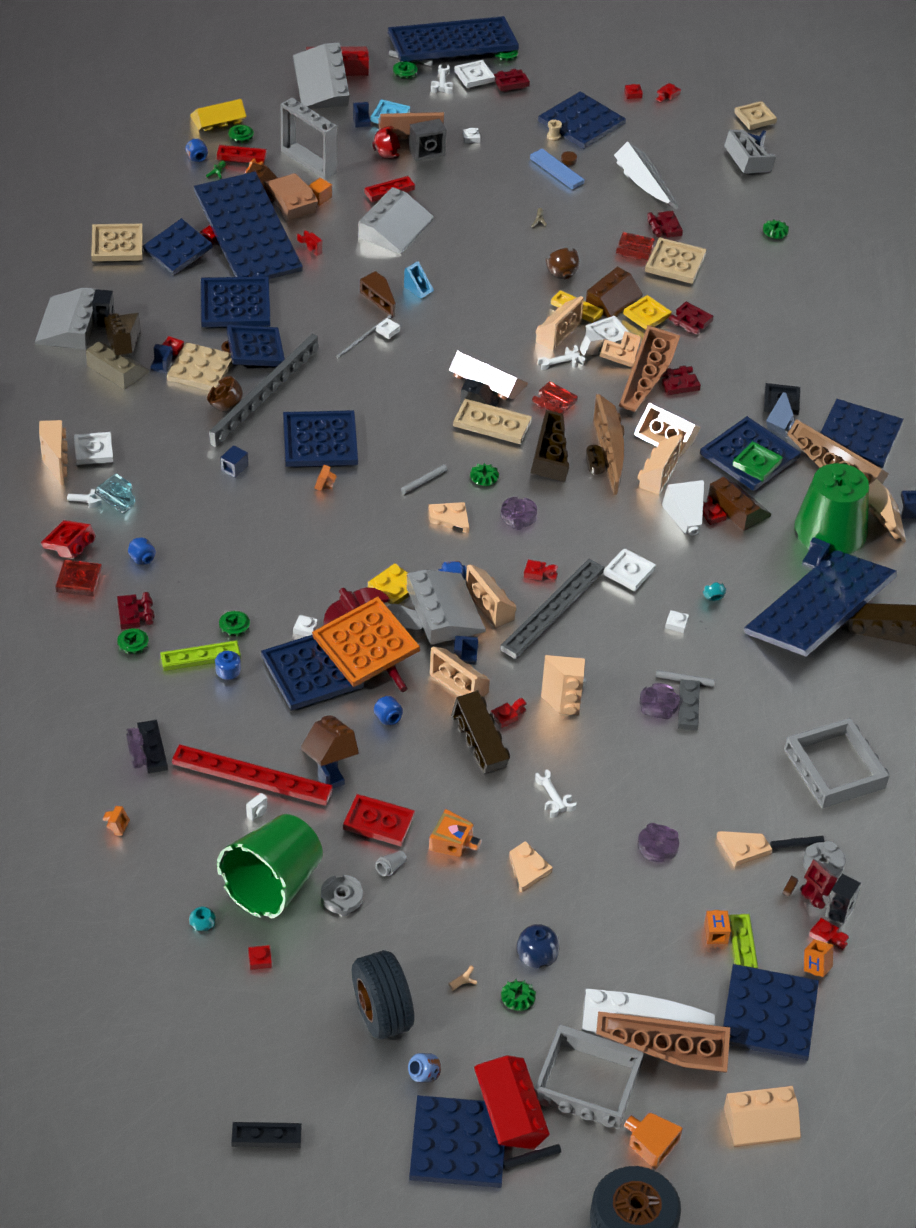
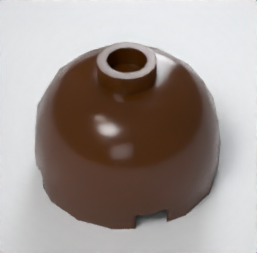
[546,248,580,279]
[207,376,243,412]

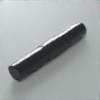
[770,836,825,849]
[503,1144,561,1169]

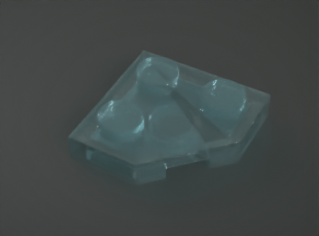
[94,473,136,514]

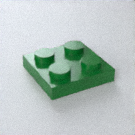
[732,441,783,482]

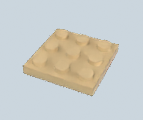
[91,223,143,262]
[645,237,707,284]
[167,342,233,391]

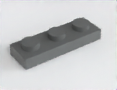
[678,679,700,731]

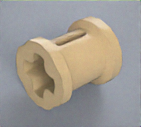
[547,120,562,141]

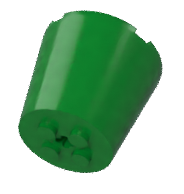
[794,463,869,556]
[217,814,323,918]

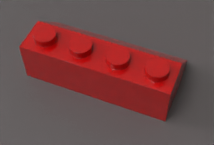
[474,1055,550,1150]

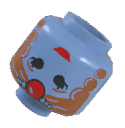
[408,1053,441,1083]

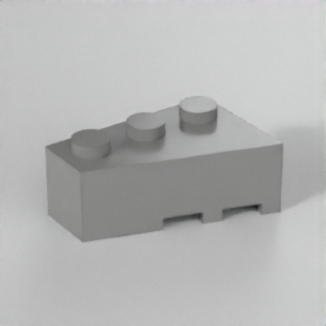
[724,129,776,174]

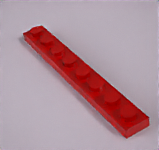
[172,744,333,806]

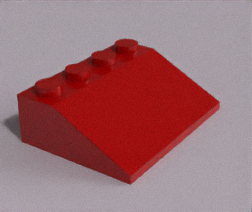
[306,46,369,76]

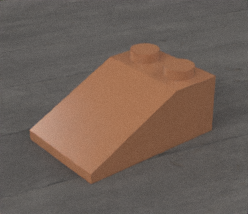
[265,173,318,222]

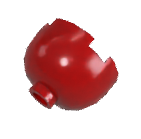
[372,126,400,159]

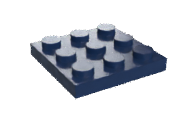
[143,218,213,275]
[226,325,285,367]

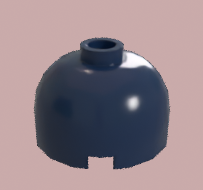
[516,924,560,968]

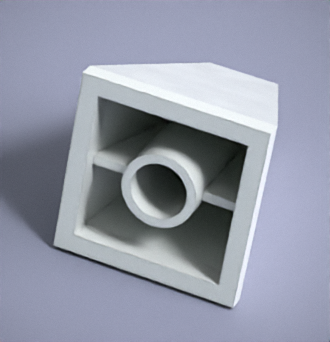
[662,480,704,535]

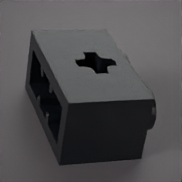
[92,289,115,330]
[825,873,861,925]

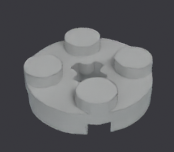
[803,841,846,878]
[321,875,363,916]

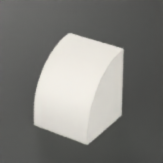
[580,330,604,356]

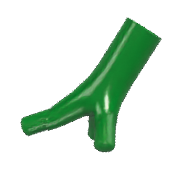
[206,161,226,179]

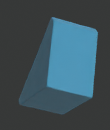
[404,261,434,299]

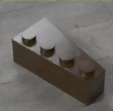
[104,313,141,355]
[530,410,569,482]
[848,603,916,646]
[451,691,510,774]

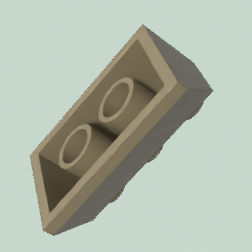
[86,342,149,390]

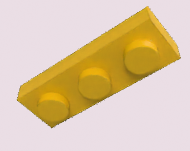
[551,290,603,323]

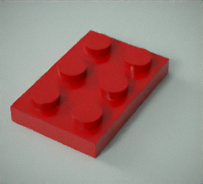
[343,794,415,846]

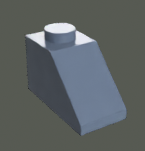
[766,392,794,436]

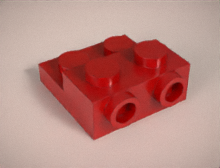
[41,520,96,559]

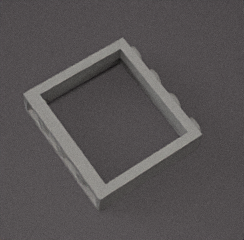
[280,98,337,180]
[784,718,889,808]
[535,1024,644,1129]

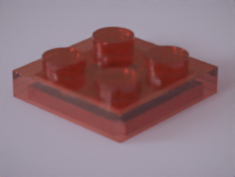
[55,560,102,597]

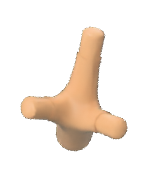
[448,965,477,991]

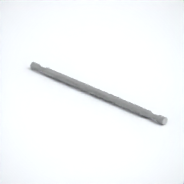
[337,314,392,358]

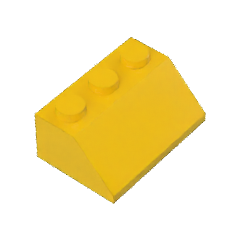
[190,99,246,131]

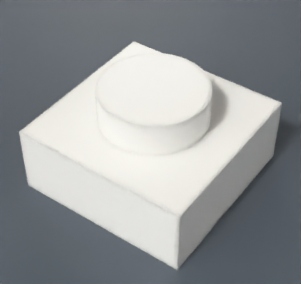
[462,128,480,143]
[376,318,400,339]
[665,610,689,633]
[293,615,318,637]
[246,793,267,821]

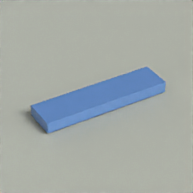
[530,149,585,190]

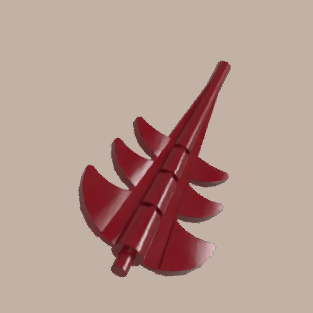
[323,587,408,692]

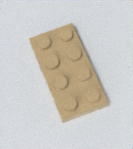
[453,399,532,444]

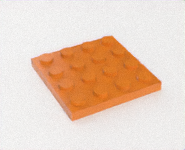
[312,597,420,687]

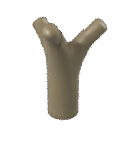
[531,208,547,228]

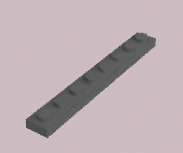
[500,559,604,659]

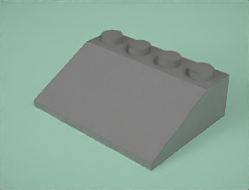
[293,42,350,109]
[358,187,434,254]
[35,288,100,350]
[407,569,486,645]

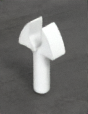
[67,489,103,508]

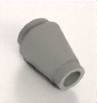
[375,851,407,877]

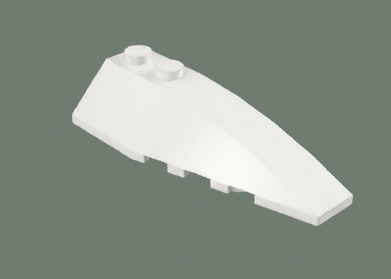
[615,141,679,210]
[582,988,715,1042]

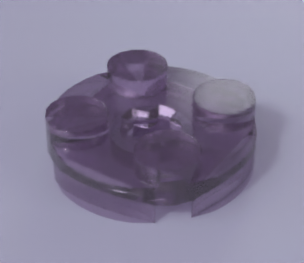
[500,497,537,530]
[639,683,679,719]
[126,727,147,769]
[637,823,679,862]

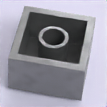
[409,119,446,161]

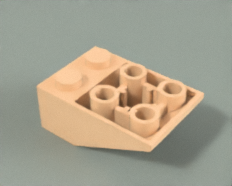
[39,420,68,485]
[869,479,906,542]

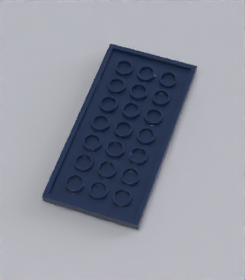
[388,16,519,62]
[194,171,303,279]
[744,550,897,657]

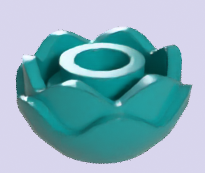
[703,582,726,601]
[189,906,216,931]

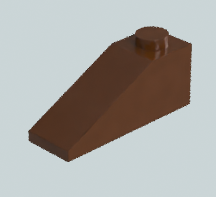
[360,271,396,318]

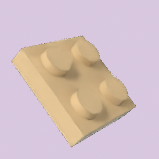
[734,101,777,130]

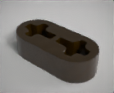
[586,445,605,475]

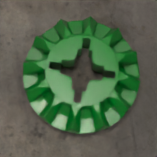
[494,50,518,61]
[393,61,417,79]
[228,125,254,143]
[763,219,789,239]
[470,462,499,486]
[219,611,250,637]
[117,628,149,654]
[501,979,536,1011]

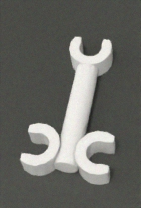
[431,65,453,94]
[538,345,585,370]
[535,770,577,818]

